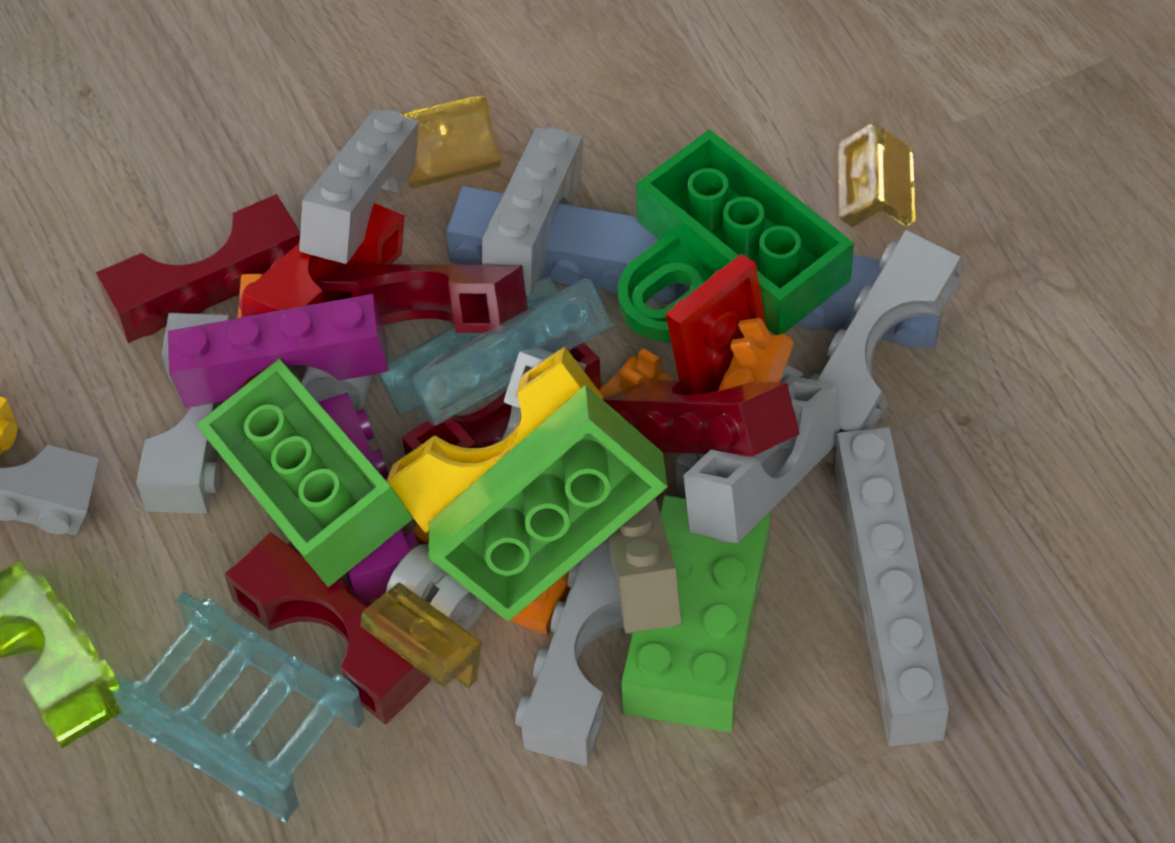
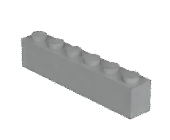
[834,427,949,747]

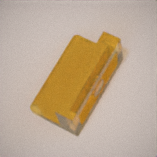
[402,94,501,188]
[838,122,915,227]
[361,582,482,688]

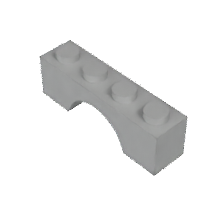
[299,109,419,264]
[482,127,583,296]
[810,230,966,432]
[136,313,230,514]
[683,376,841,543]
[0,444,99,536]
[515,541,624,766]

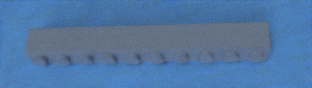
[446,186,943,350]

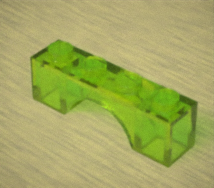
[0,561,122,749]

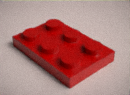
[665,254,767,395]

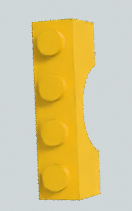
[386,346,603,533]

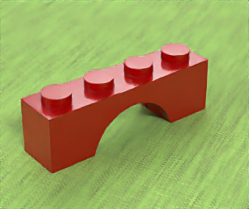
[239,203,405,317]

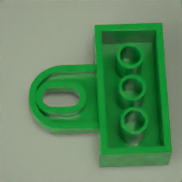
[618,129,854,342]

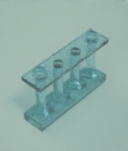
[378,275,612,425]
[100,592,365,823]

